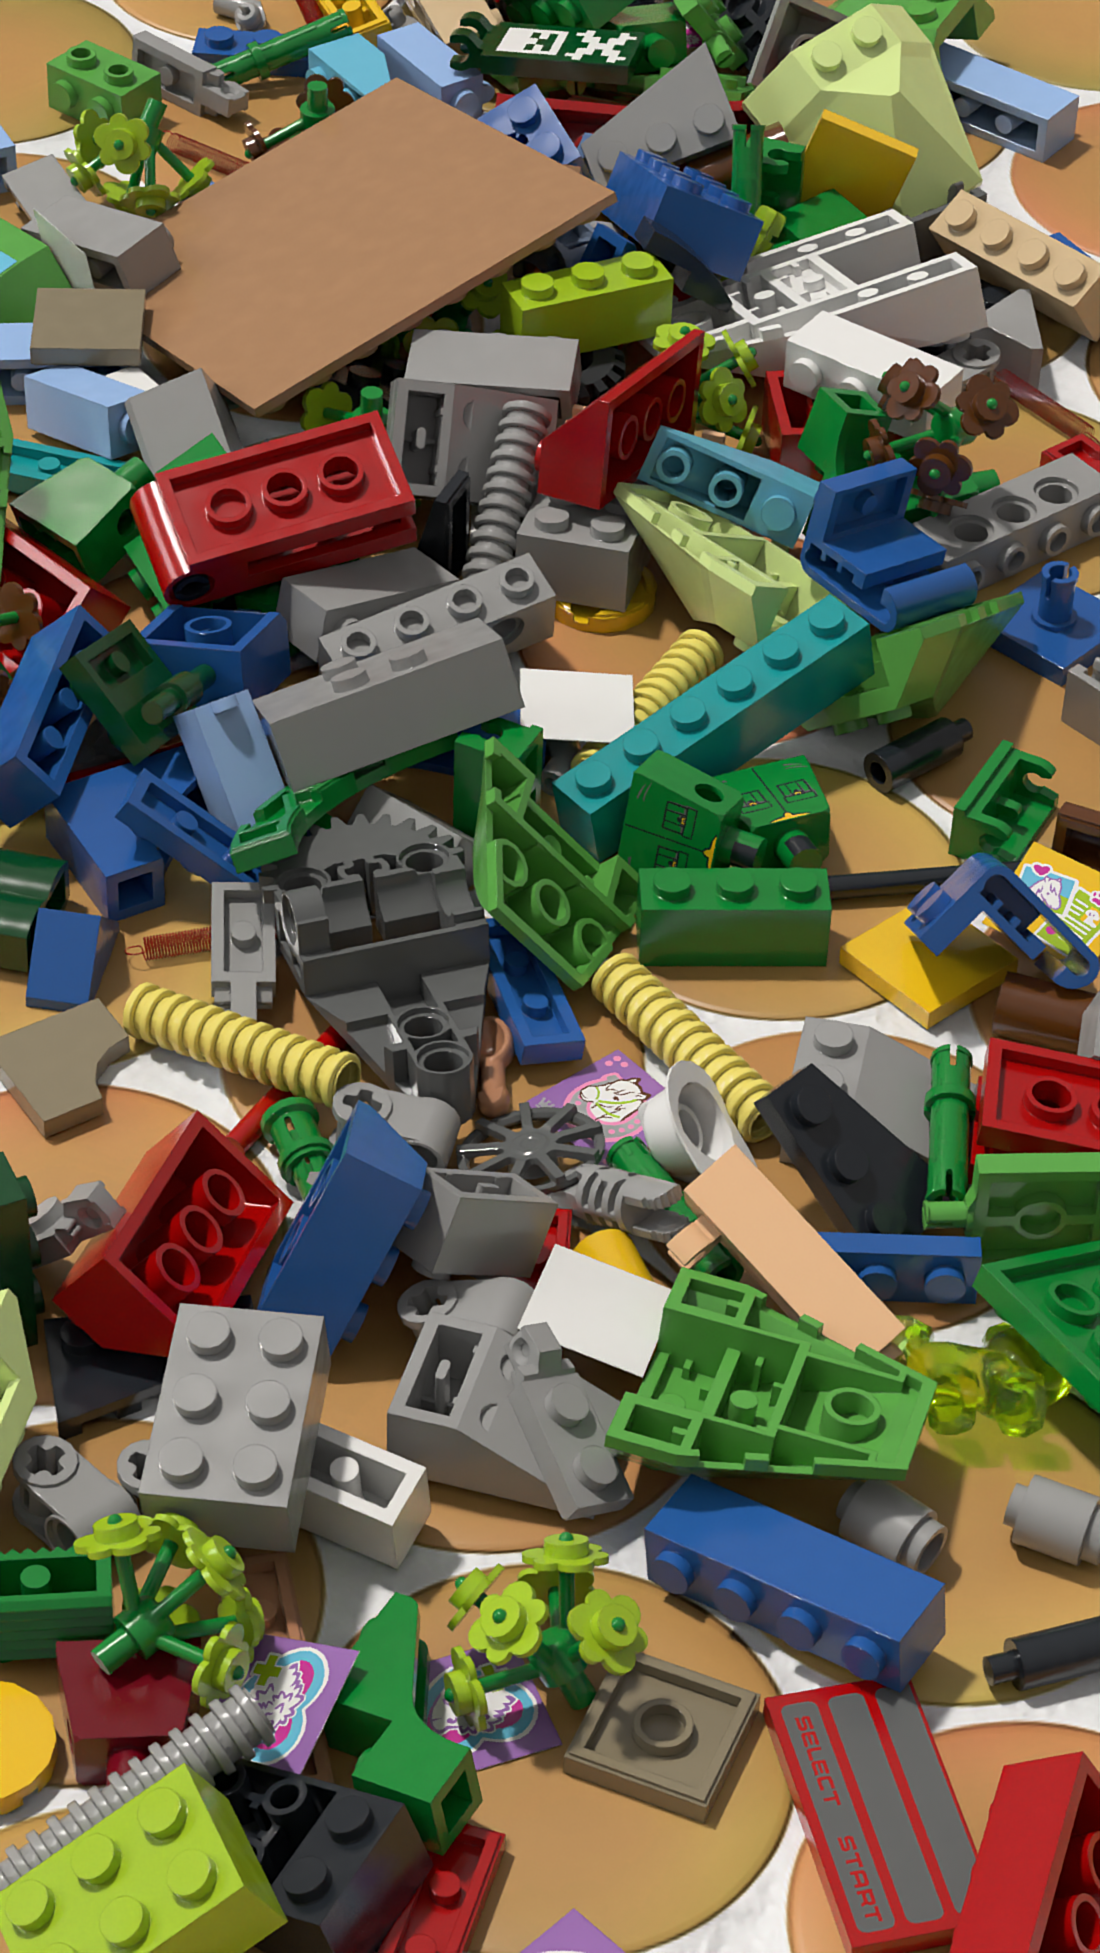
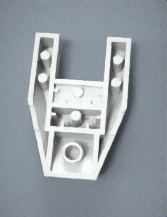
[637,209,988,377]

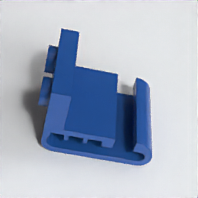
[800,458,978,632]
[904,853,1100,989]

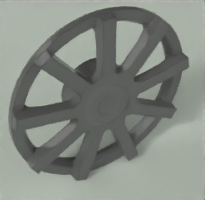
[456,1102,606,1195]

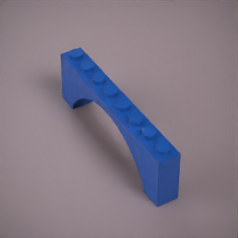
[44,709,546,921]

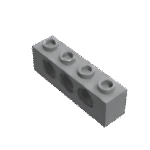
[913,453,1100,591]
[318,553,556,675]

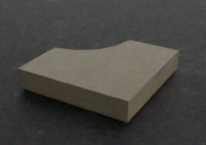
[0,998,130,1138]

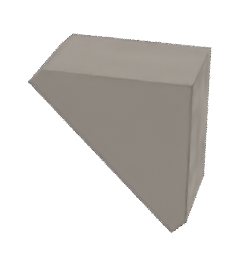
[971,289,1043,393]

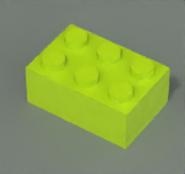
[0,1762,288,1953]

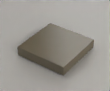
[30,288,146,366]
[563,1653,761,1824]

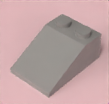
[779,1016,976,1190]

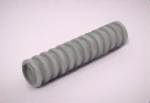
[461,400,552,579]
[0,1684,276,1891]

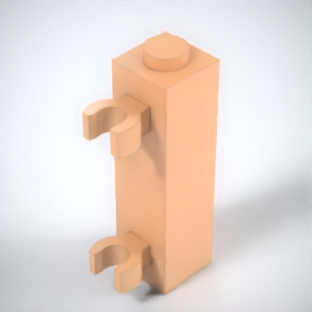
[666,1144,906,1362]

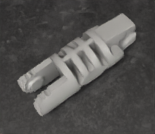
[549,1164,691,1243]

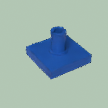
[990,561,1100,687]

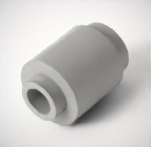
[1003,1474,1100,1566]
[836,1480,948,1574]

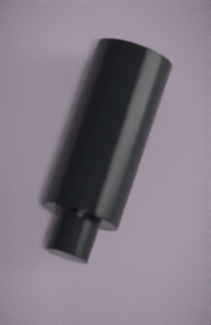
[863,717,974,793]
[982,1616,1100,1691]

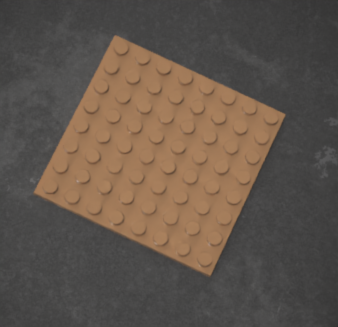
[143,77,618,418]

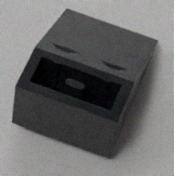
[213,1758,434,1953]

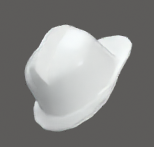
[638,1060,758,1182]

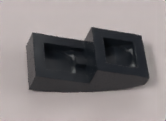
[634,216,733,313]

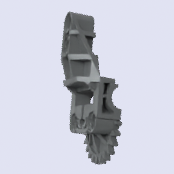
[258,814,490,1125]

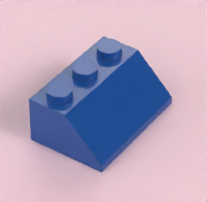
[257,1100,431,1357]

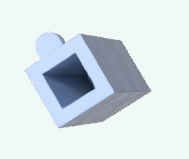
[377,22,495,119]
[24,365,144,460]
[173,689,285,832]

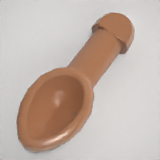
[477,1016,515,1119]

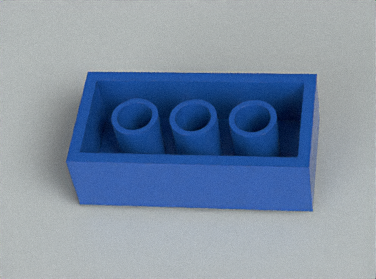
[601,148,764,282]

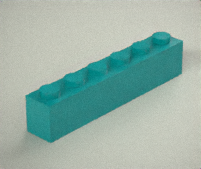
[552,594,875,863]

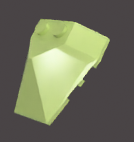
[741,3,983,218]
[613,482,863,652]

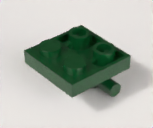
[59,619,216,766]

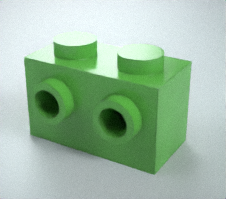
[46,40,162,121]

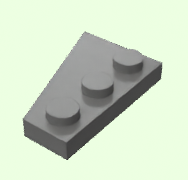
[580,43,737,187]

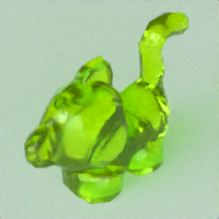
[895,1315,1072,1438]

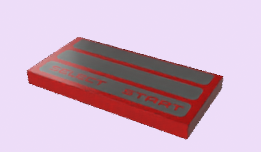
[763,1680,978,1953]

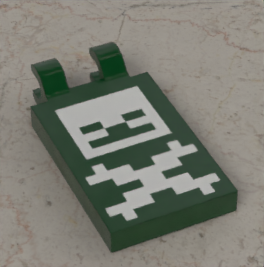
[450,11,646,85]

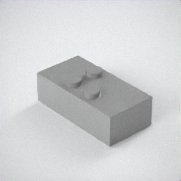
[252,617,525,793]

